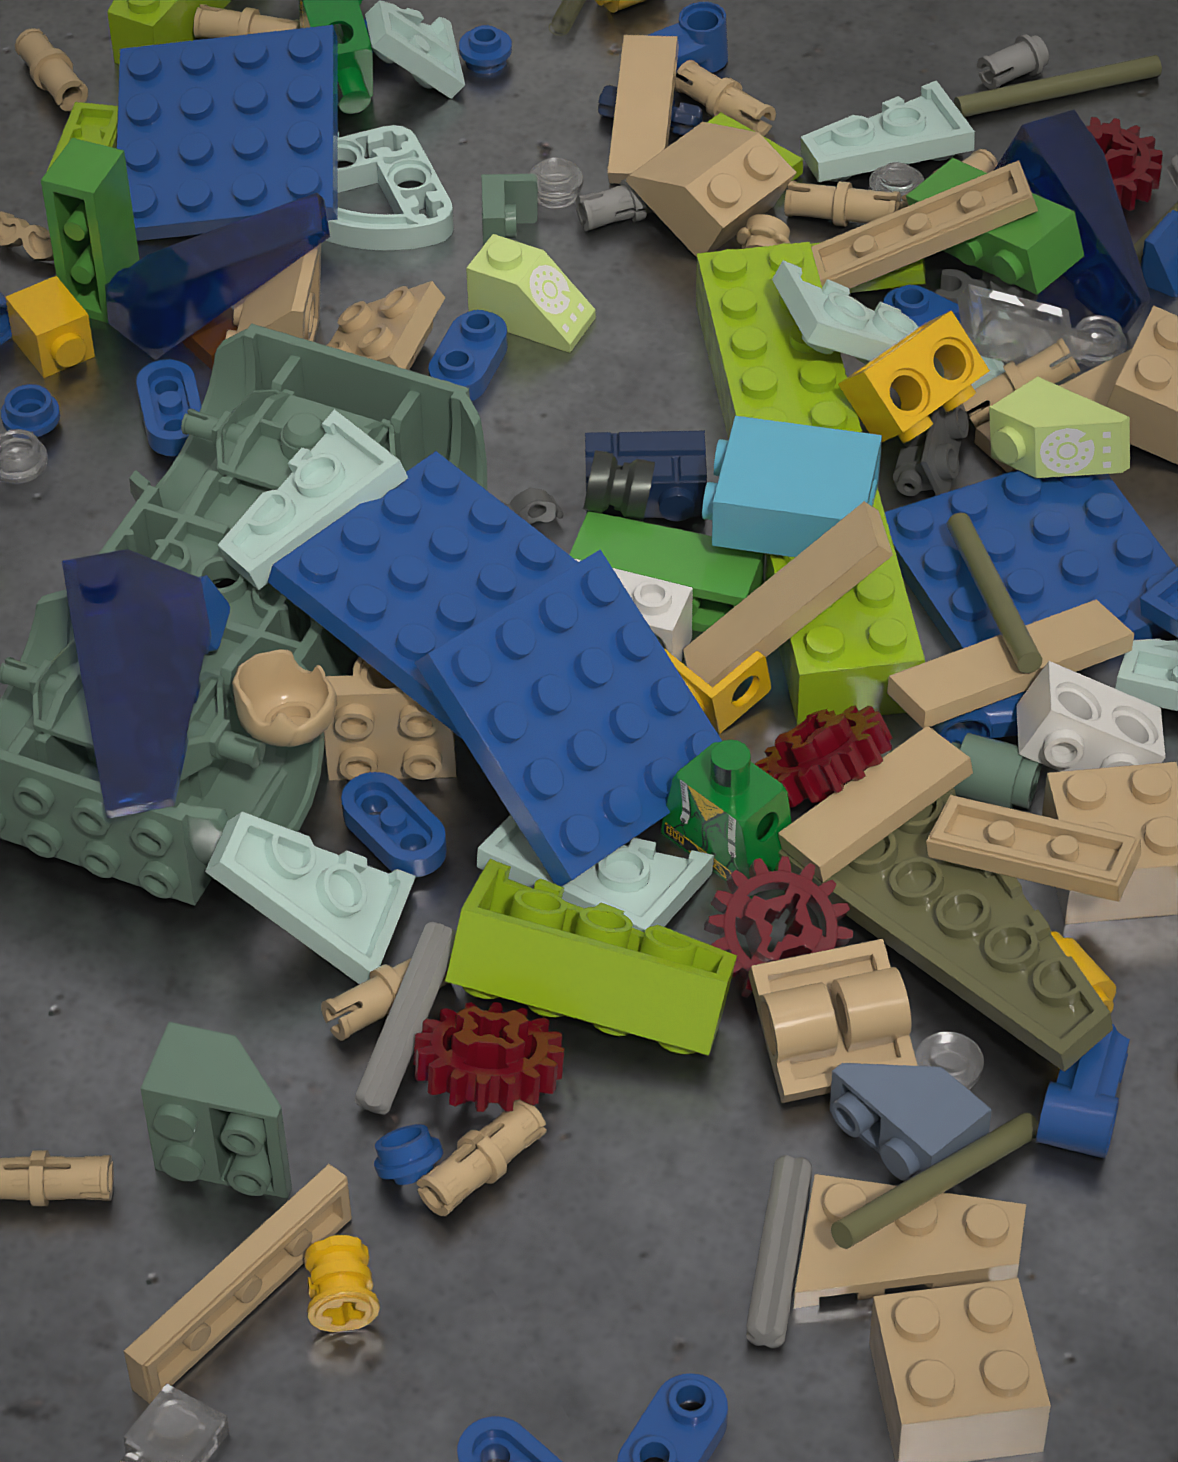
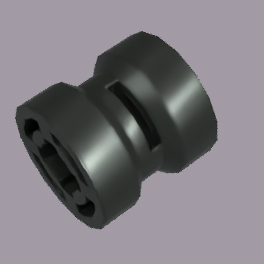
[583,450,655,522]

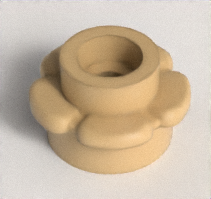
[736,214,791,249]

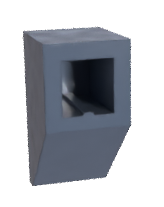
[830,1063,992,1181]

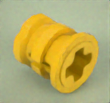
[304,1235,380,1332]

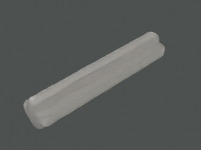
[355,922,456,1115]
[746,1155,812,1348]

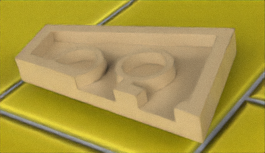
[794,1174,1026,1308]

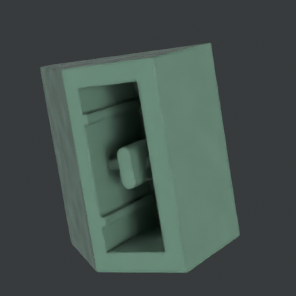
[140,1022,292,1199]

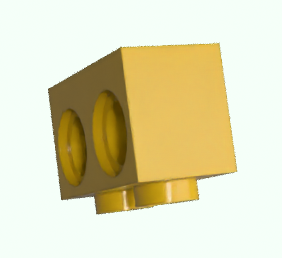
[838,310,990,443]

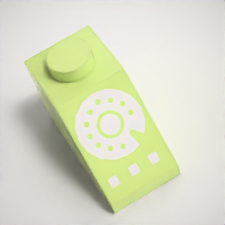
[466,234,596,353]
[989,376,1130,478]

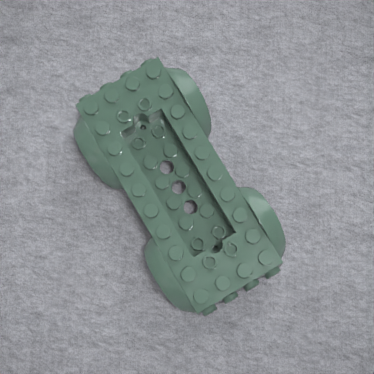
[0,323,487,906]

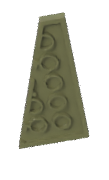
[778,788,1113,1072]

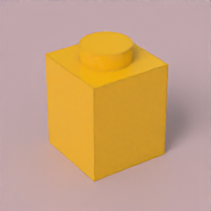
[5,276,95,378]

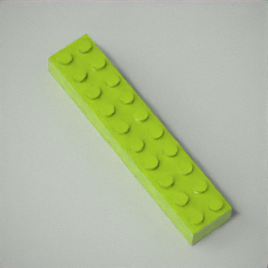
[696,242,925,725]

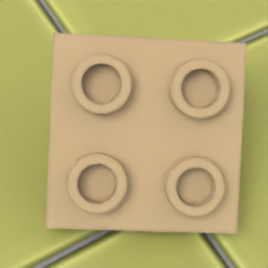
[326,281,445,370]
[324,657,456,780]
[748,939,918,1103]

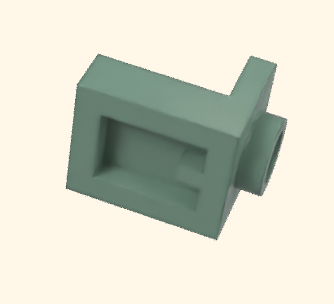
[481,174,538,246]

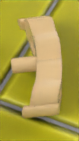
[0,211,54,261]

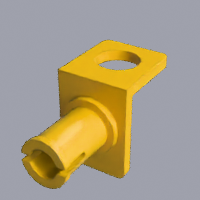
[664,649,771,734]

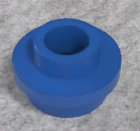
[459,25,512,74]
[1,384,60,438]
[374,1124,443,1185]

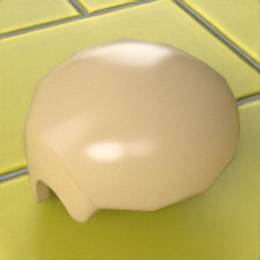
[232,649,337,747]

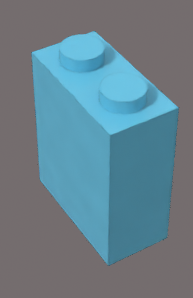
[702,416,882,557]

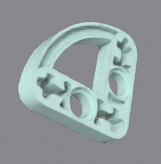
[294,125,454,251]

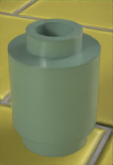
[951,733,1042,809]

